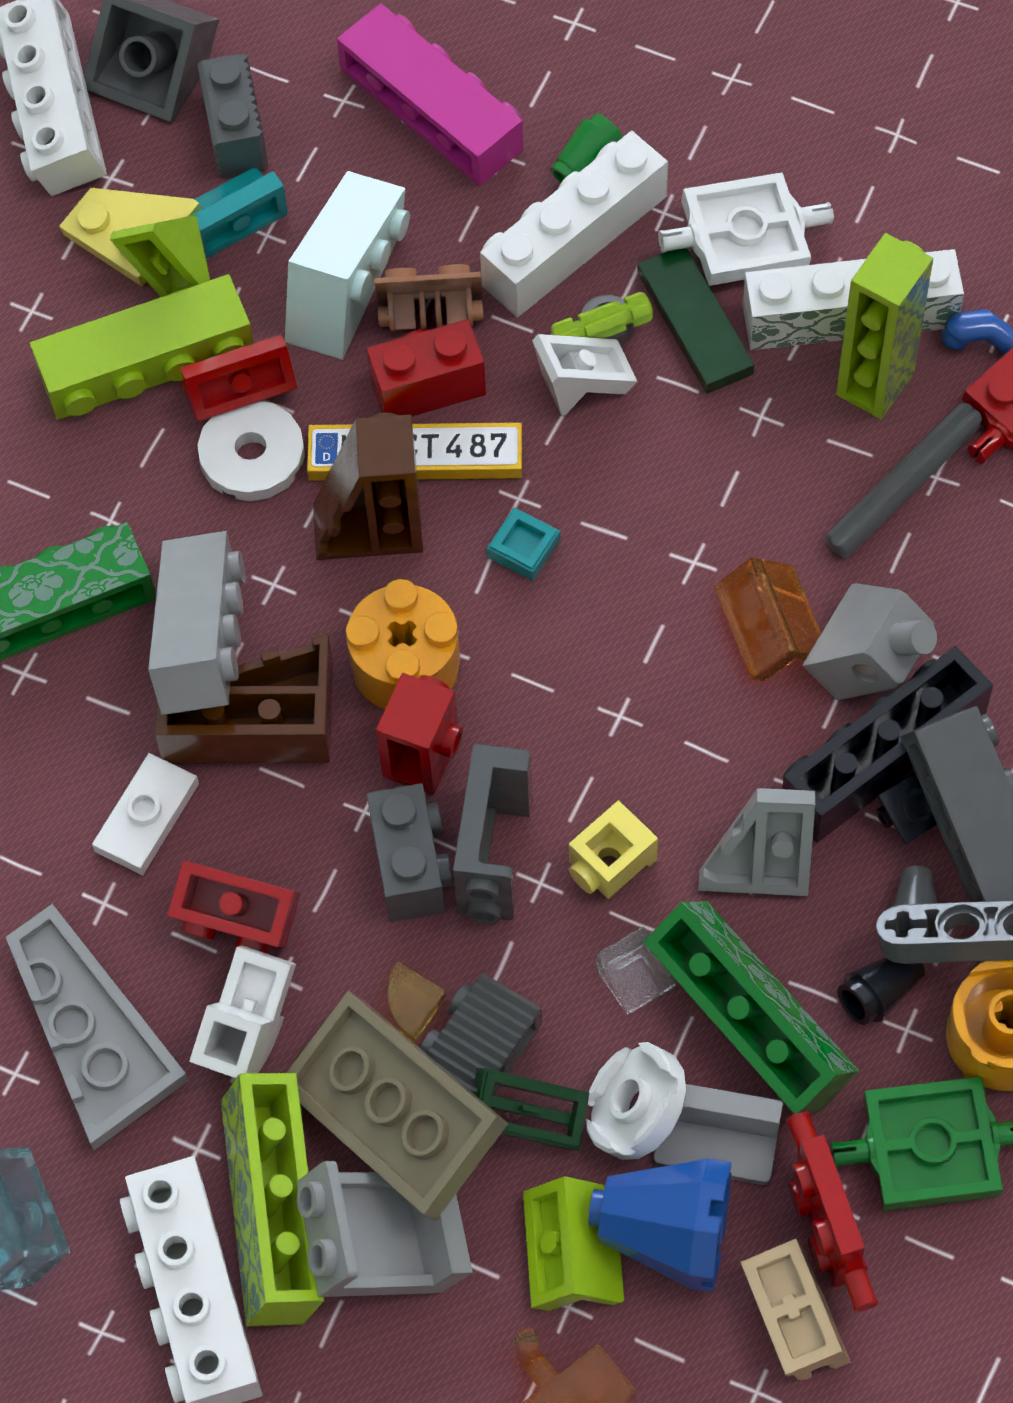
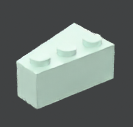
[285,171,410,360]

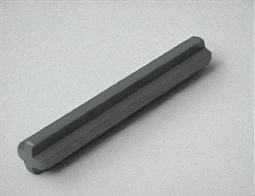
[825,403,982,559]

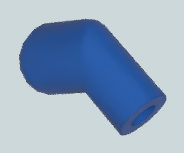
[941,309,1013,355]

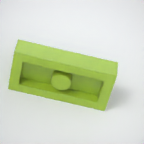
[523,1176,624,1311]

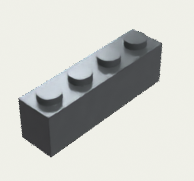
[900,706,1013,936]

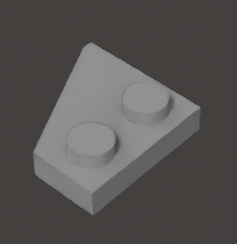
[698,788,815,896]

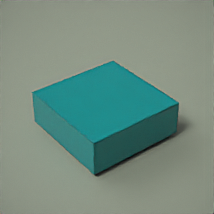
[486,507,561,581]

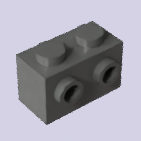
[366,783,453,923]

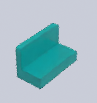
[191,168,288,259]

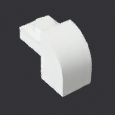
[189,945,296,1078]

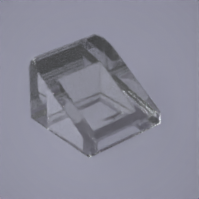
[596,927,676,1015]

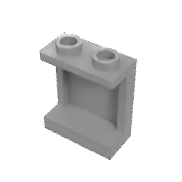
[297,1161,473,1297]

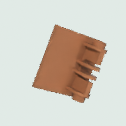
[374,264,484,332]

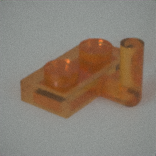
[515,1328,636,1403]

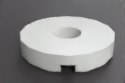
[197,401,305,502]
[586,1042,686,1160]

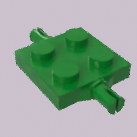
[830,1077,1013,1211]

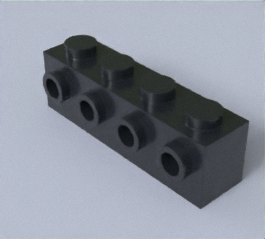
[782,645,993,843]

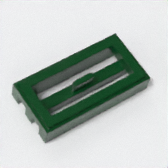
[472,1068,590,1151]

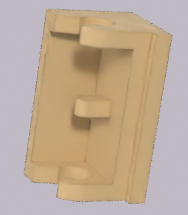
[741,1239,851,1380]

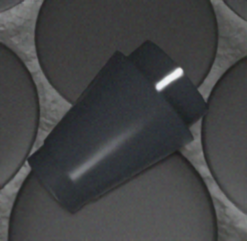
[837,957,925,1025]

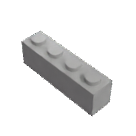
[148,531,246,715]

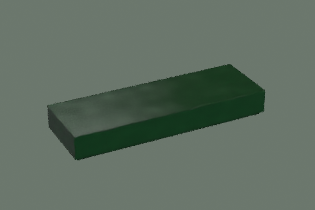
[637,248,755,394]

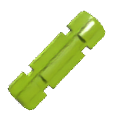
[551,292,653,339]

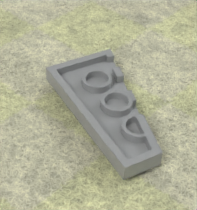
[5,904,188,1151]

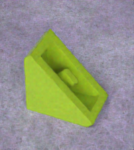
[110,215,210,297]

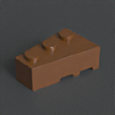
[155,633,333,763]

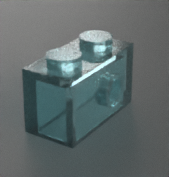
[0,1147,71,1290]

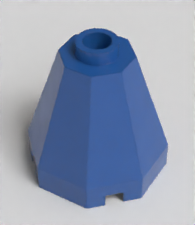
[588,1159,732,1293]

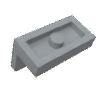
[654,1084,783,1185]

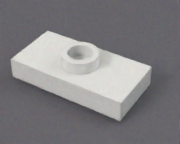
[92,753,199,876]

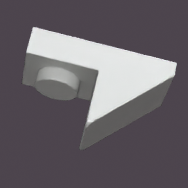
[532,334,638,416]

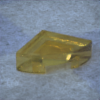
[388,961,446,1043]

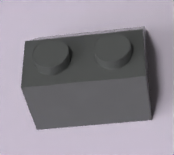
[84,0,219,122]

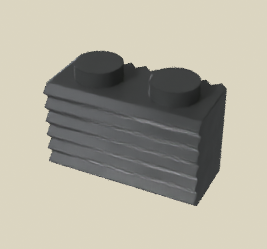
[197,53,268,179]
[420,973,542,1095]

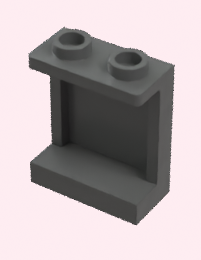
[453,744,532,924]

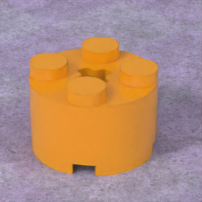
[346,579,460,709]
[946,960,1013,1091]

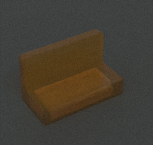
[714,557,821,681]

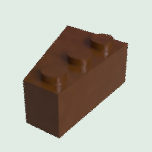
[313,413,423,560]

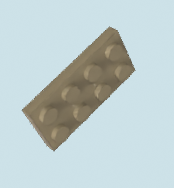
[287,991,508,1221]

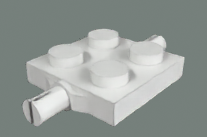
[658,173,834,286]

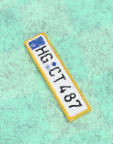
[307,423,522,481]

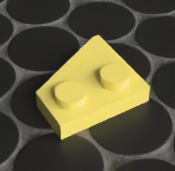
[59,188,202,287]

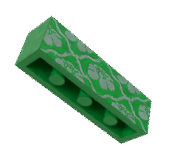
[0,522,156,661]
[643,901,860,1114]

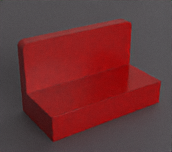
[180,335,298,422]

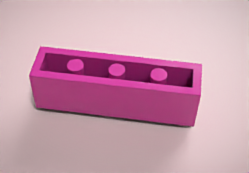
[337,3,523,186]

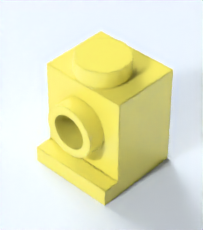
[568,800,658,899]

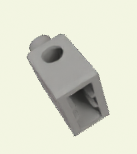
[802,583,937,700]

